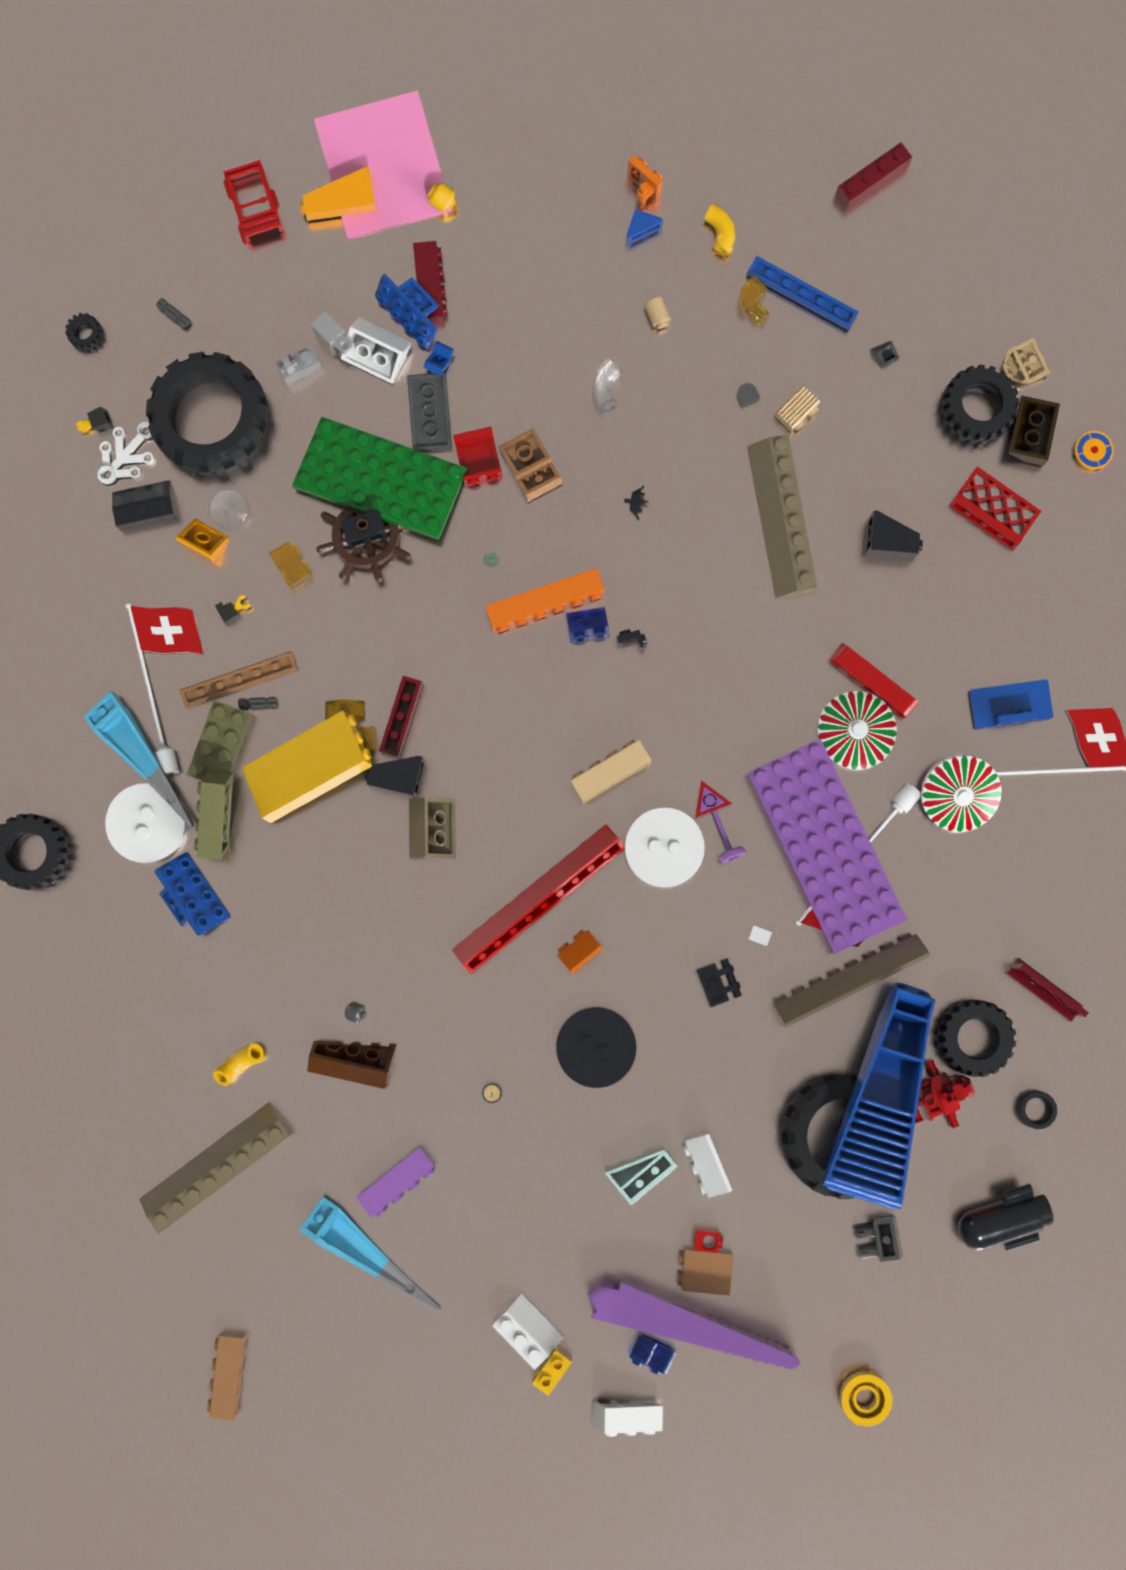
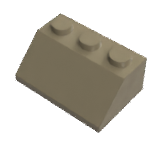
[409,797,455,859]

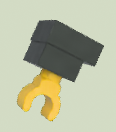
[76,407,113,433]
[214,595,251,625]

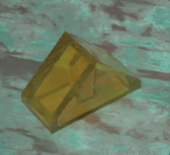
[325,699,365,721]

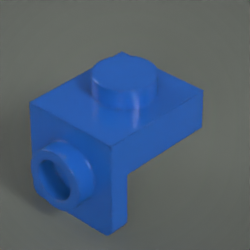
[423,341,454,376]

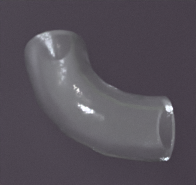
[593,358,622,412]

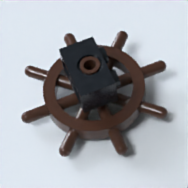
[316,508,411,582]

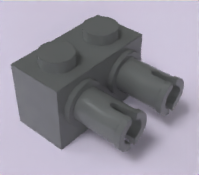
[855,1216,903,1262]

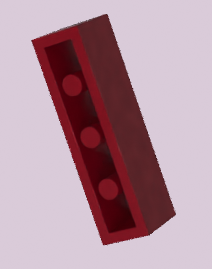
[835,142,913,209]
[413,241,448,324]
[379,675,423,759]

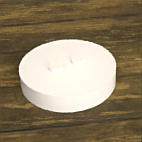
[105,783,188,863]
[624,808,705,888]

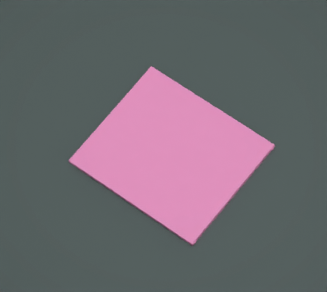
[314,90,452,239]

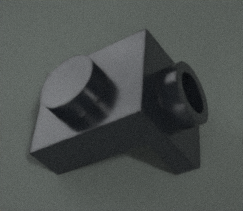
[616,629,647,652]

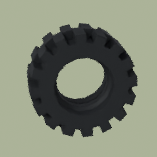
[65,313,103,351]

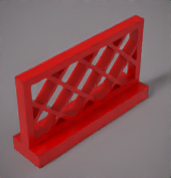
[949,466,1041,550]

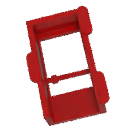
[223,160,284,244]

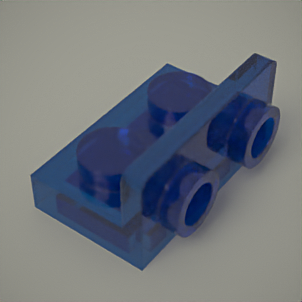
[566,607,609,643]

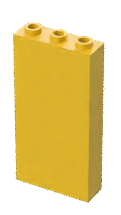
[242,710,372,823]

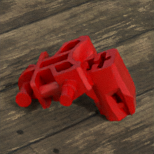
[915,1059,975,1128]

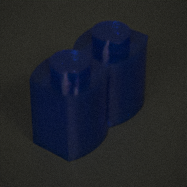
[629,1332,676,1375]

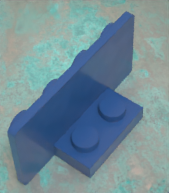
[375,274,438,350]
[969,679,1053,729]
[154,852,230,936]

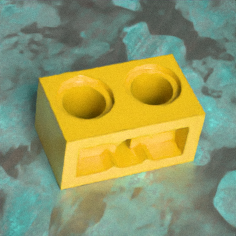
[532,1347,572,1396]

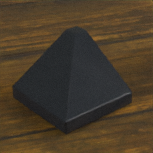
[870,341,900,368]

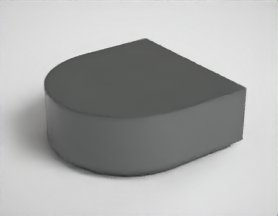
[737,383,760,407]

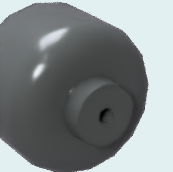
[345,1002,366,1023]

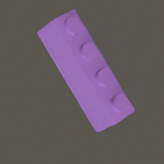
[356,1146,436,1217]

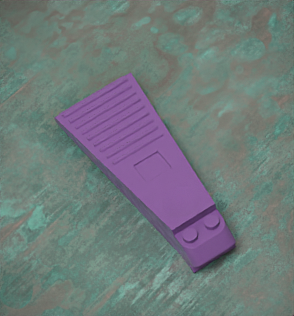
[587,1281,800,1370]

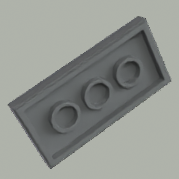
[407,372,452,452]

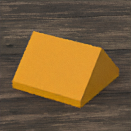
[175,518,229,563]

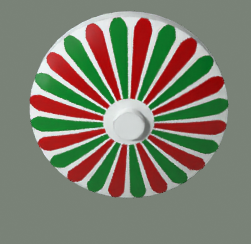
[817,691,897,770]
[921,754,1001,832]

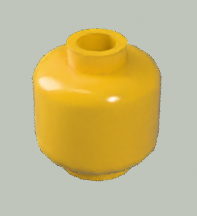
[427,182,457,212]

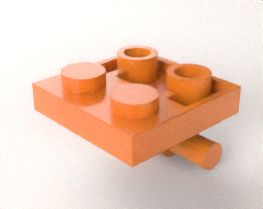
[627,155,663,204]

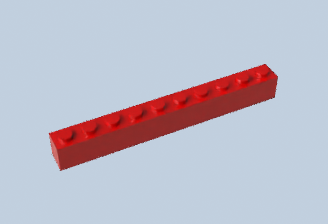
[452,824,625,974]

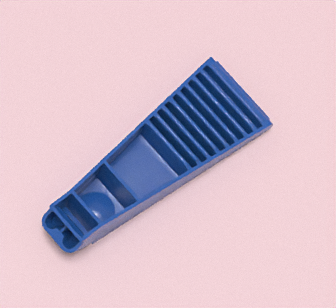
[821,983,936,1210]

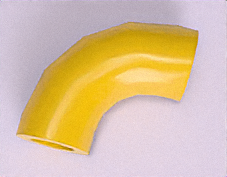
[704,203,736,255]
[213,1043,264,1086]

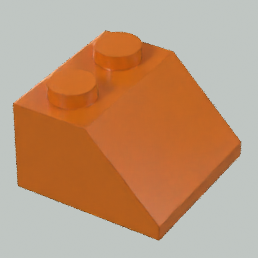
[557,930,603,974]

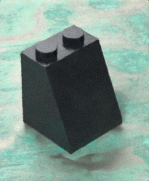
[865,510,923,561]
[364,756,425,798]

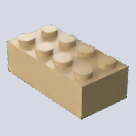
[570,739,652,804]

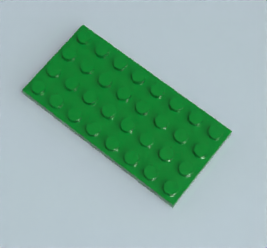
[292,416,467,540]

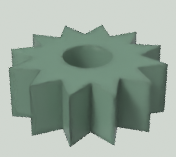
[483,552,499,567]

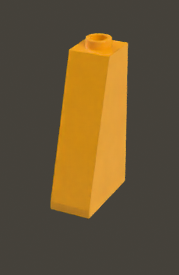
[300,167,376,221]

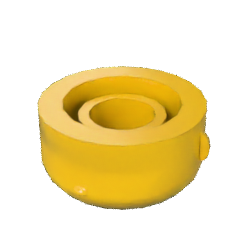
[839,1370,892,1426]

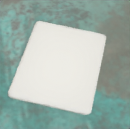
[749,926,772,946]

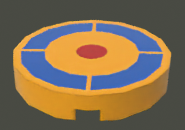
[1073,431,1114,470]

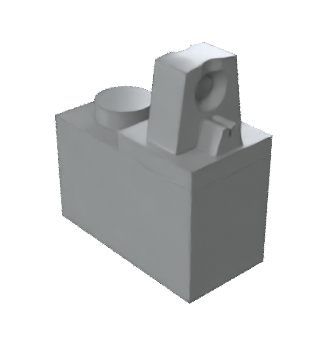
[310,311,353,355]
[275,345,322,386]

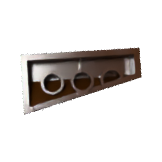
[307,1041,396,1089]

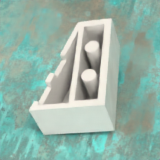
[591,1400,663,1437]

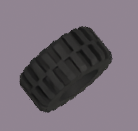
[940,365,1019,444]
[0,813,71,890]
[935,999,1017,1077]

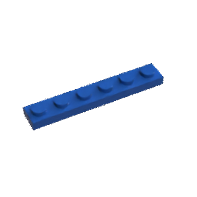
[747,256,859,330]

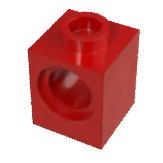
[693,1228,723,1253]

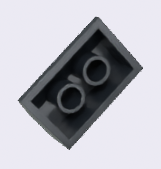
[112,480,178,531]

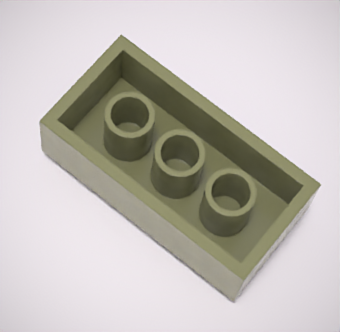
[186,700,254,781]
[194,769,233,860]

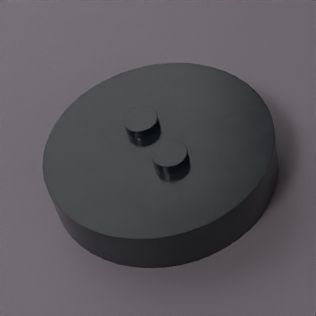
[556,1007,636,1088]

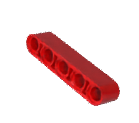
[830,643,918,718]

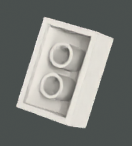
[341,317,412,384]
[683,1130,732,1198]
[492,1293,564,1370]

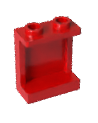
[453,426,502,486]

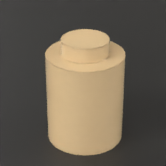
[644,297,671,329]

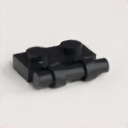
[696,958,742,1007]

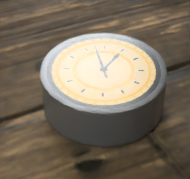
[482,1083,502,1103]

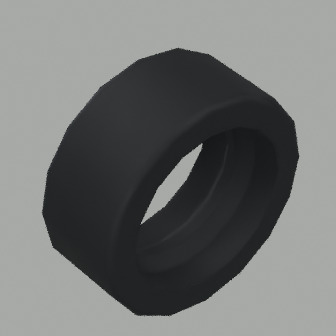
[1017,1090,1057,1129]

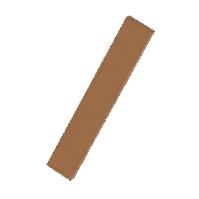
[180,651,298,709]

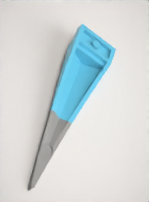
[84,691,194,827]
[299,1197,441,1311]

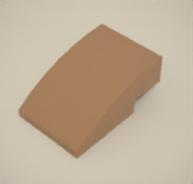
[499,428,562,502]

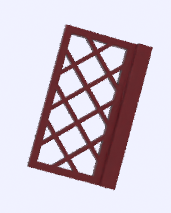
[1005,958,1089,1022]

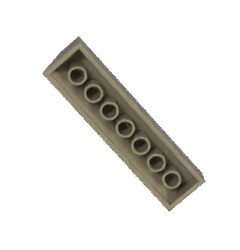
[747,434,817,598]
[772,932,931,1028]
[139,1102,292,1234]

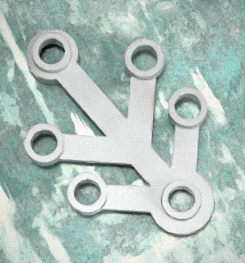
[97,422,155,484]

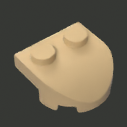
[1003,337,1051,384]

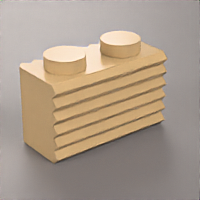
[774,385,820,432]

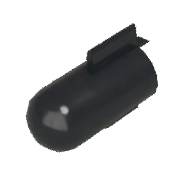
[958,1183,1054,1251]

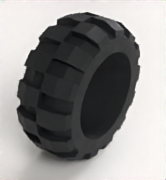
[146,351,270,475]
[780,1073,858,1199]

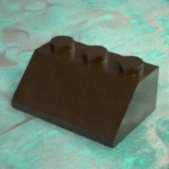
[1009,395,1060,466]

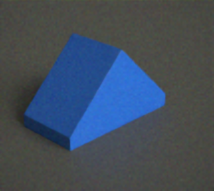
[626,209,663,244]

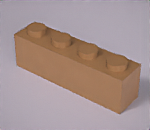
[207,1332,246,1421]

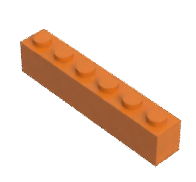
[485,568,605,632]

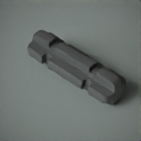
[156,298,191,329]
[238,697,277,709]

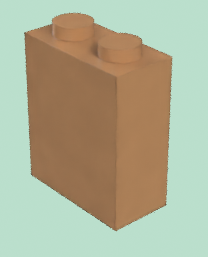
[677,1247,733,1296]

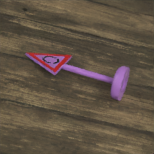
[696,780,746,864]

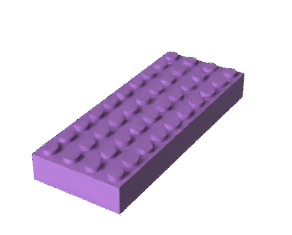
[748,739,907,954]

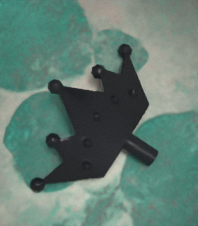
[624,486,649,520]

